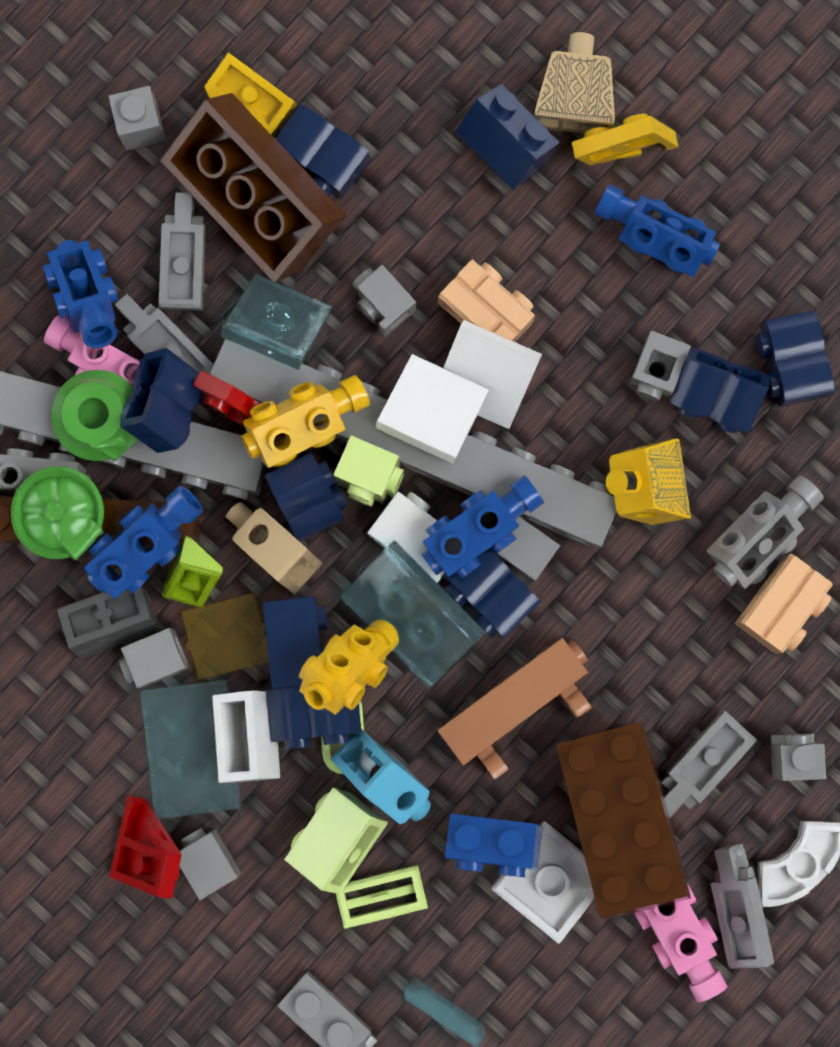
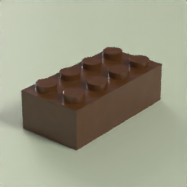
[160,93,347,283]
[556,722,691,919]

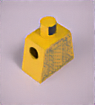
[606,439,691,525]

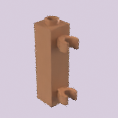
[437,638,592,779]

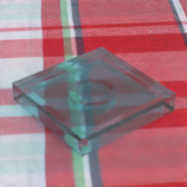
[220,274,332,370]

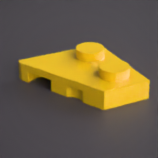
[204,52,298,137]
[572,114,679,165]

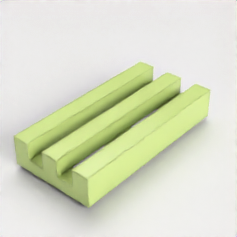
[336,864,428,929]

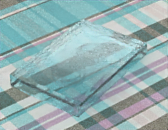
[341,540,486,688]
[140,680,242,819]

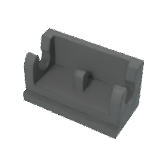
[57,586,161,659]

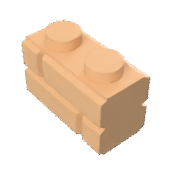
[438,259,535,342]
[735,554,833,654]

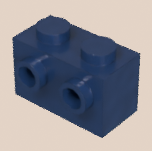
[455,83,560,190]
[262,596,328,689]

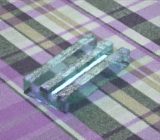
[404,978,486,1047]

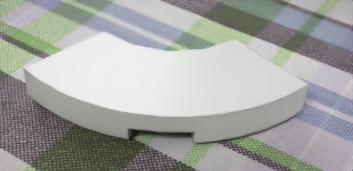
[757,821,840,907]

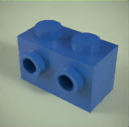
[445,814,543,878]

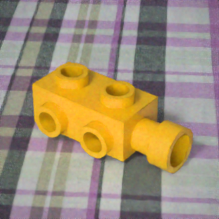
[240,375,370,468]
[299,620,399,715]

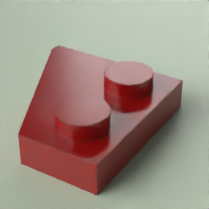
[193,370,286,439]
[109,795,182,898]

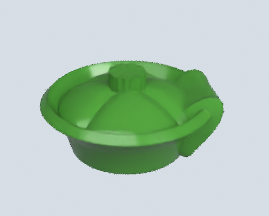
[51,370,138,461]
[11,466,104,561]

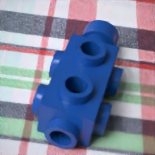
[594,183,720,277]
[42,240,119,348]
[421,475,544,580]
[84,486,203,599]

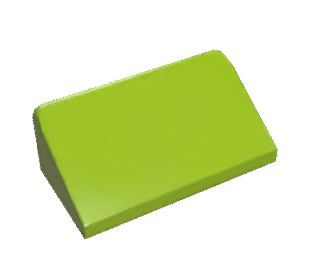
[162,535,223,607]

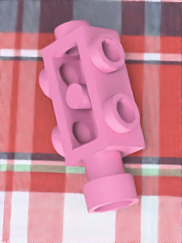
[44,315,140,387]
[634,883,728,1003]

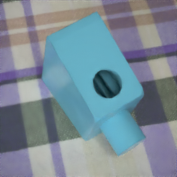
[331,730,431,824]

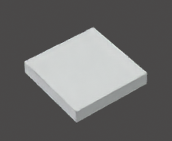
[443,320,542,429]
[375,354,489,464]
[491,821,595,944]

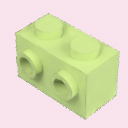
[333,435,404,507]
[284,787,388,894]

